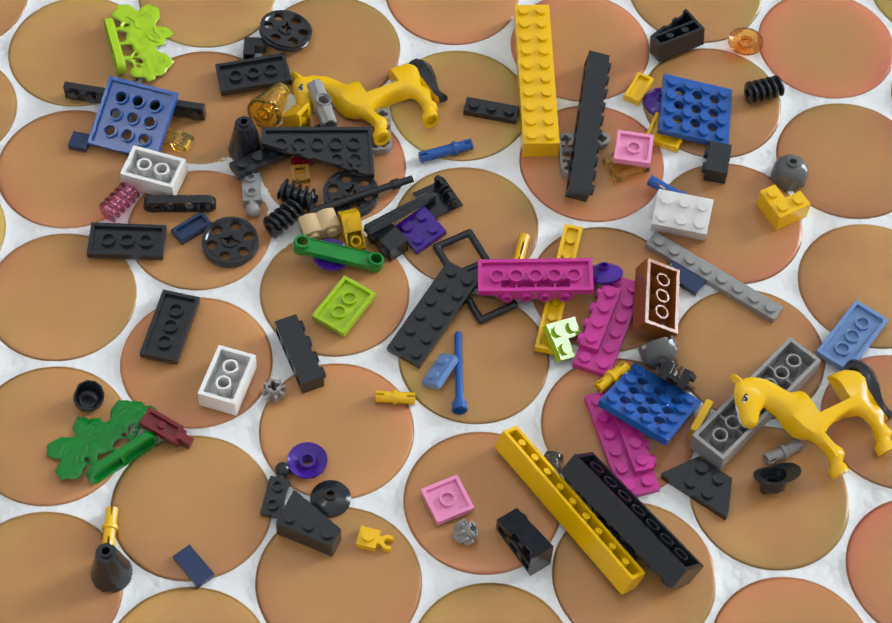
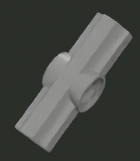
[307,79,337,127]

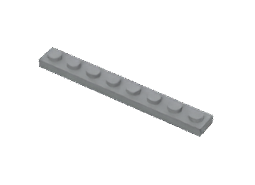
[645,232,783,324]

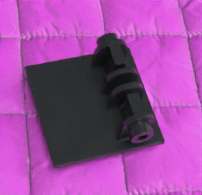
[413,175,463,218]
[654,358,697,390]

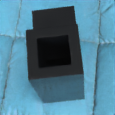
[243,37,267,59]

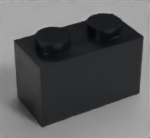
[701,141,732,184]
[367,223,408,262]

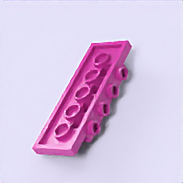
[478,258,594,303]
[572,277,635,377]
[584,390,660,497]

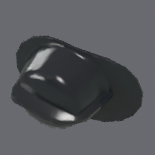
[753,462,802,494]

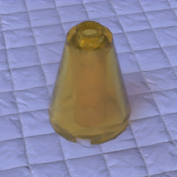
[247,82,290,127]

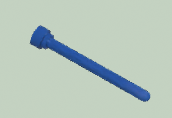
[452,331,467,415]

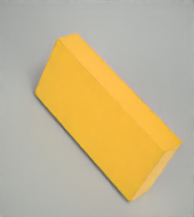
[623,72,654,106]
[688,399,713,439]

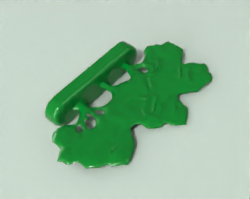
[47,400,158,484]

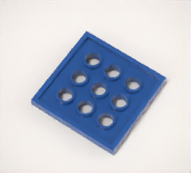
[657,74,732,145]
[87,76,179,155]
[597,363,702,446]

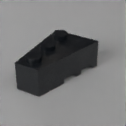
[650,9,705,62]
[276,490,341,557]
[496,508,554,576]

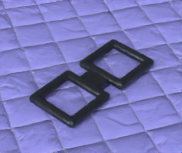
[433,229,518,324]

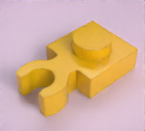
[356,526,394,552]

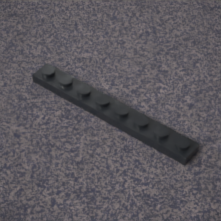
[63,81,206,121]

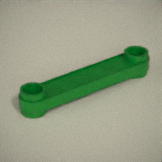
[293,235,384,273]

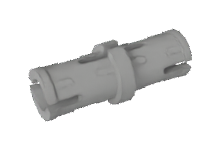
[762,438,803,466]

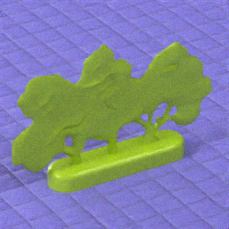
[103,4,174,82]

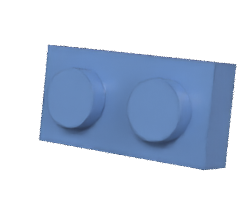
[422,353,459,389]

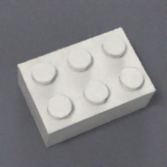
[120,146,187,195]
[650,189,714,241]
[197,345,257,416]

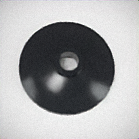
[310,480,351,517]

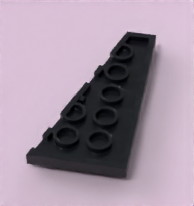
[261,127,375,178]

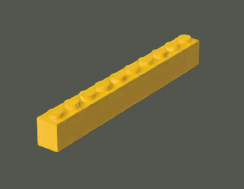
[494,425,646,595]

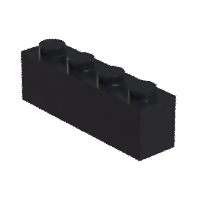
[274,314,326,394]

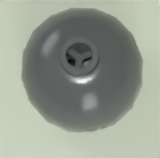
[771,154,808,191]
[637,336,678,369]

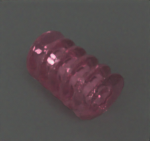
[99,182,140,222]

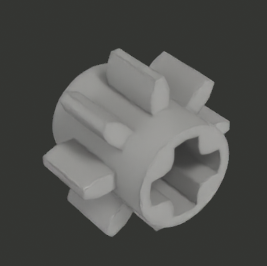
[262,378,286,403]
[453,518,478,546]

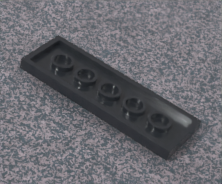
[387,261,478,369]

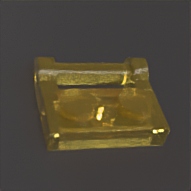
[602,153,650,183]

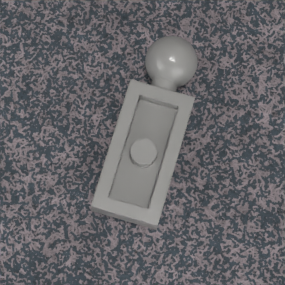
[241,172,262,217]

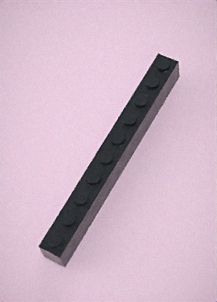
[565,50,611,202]

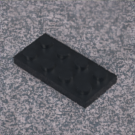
[215,53,292,96]
[87,222,167,260]
[140,289,200,365]

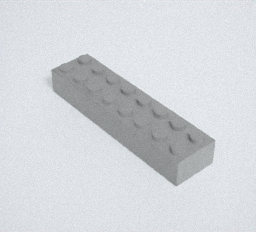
[689,337,821,470]

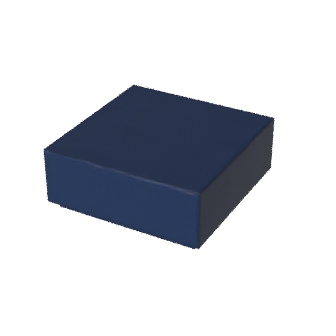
[68,131,90,152]

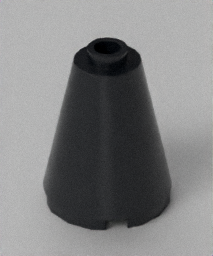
[228,116,264,160]
[91,543,133,593]

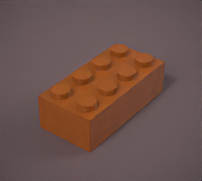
[633,258,680,340]

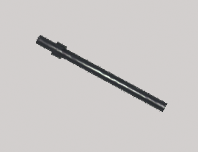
[308,175,414,213]

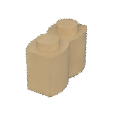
[298,208,341,240]

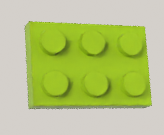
[312,275,376,337]

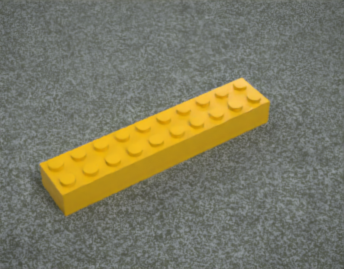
[513,5,560,157]

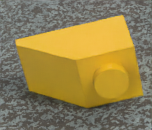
[282,103,311,127]

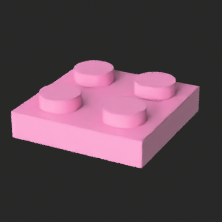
[613,130,654,168]
[420,475,475,526]

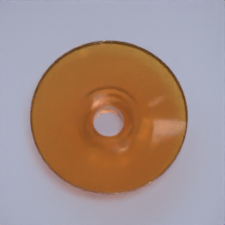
[728,27,763,56]

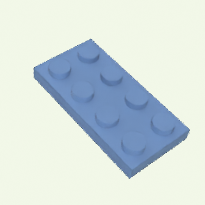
[815,300,889,371]

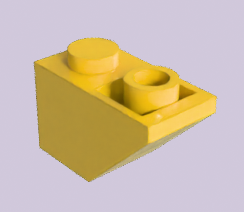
[338,208,366,249]

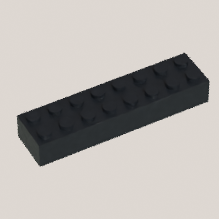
[560,452,704,588]

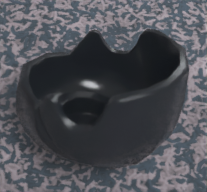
[73,380,104,412]

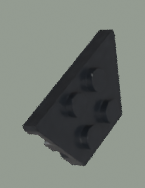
[660,456,732,520]

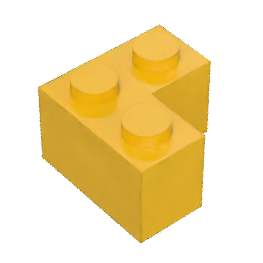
[756,184,811,231]

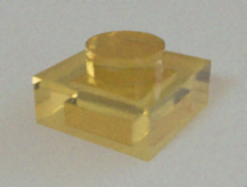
[290,164,310,184]

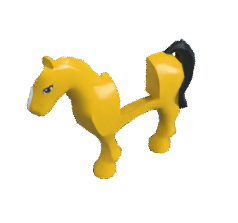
[291,59,448,146]
[730,359,892,480]

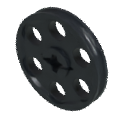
[259,10,312,52]
[323,170,378,217]
[202,217,259,268]

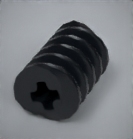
[744,75,785,104]
[277,178,319,210]
[263,199,304,239]

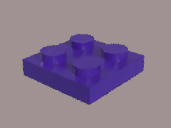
[395,206,447,255]

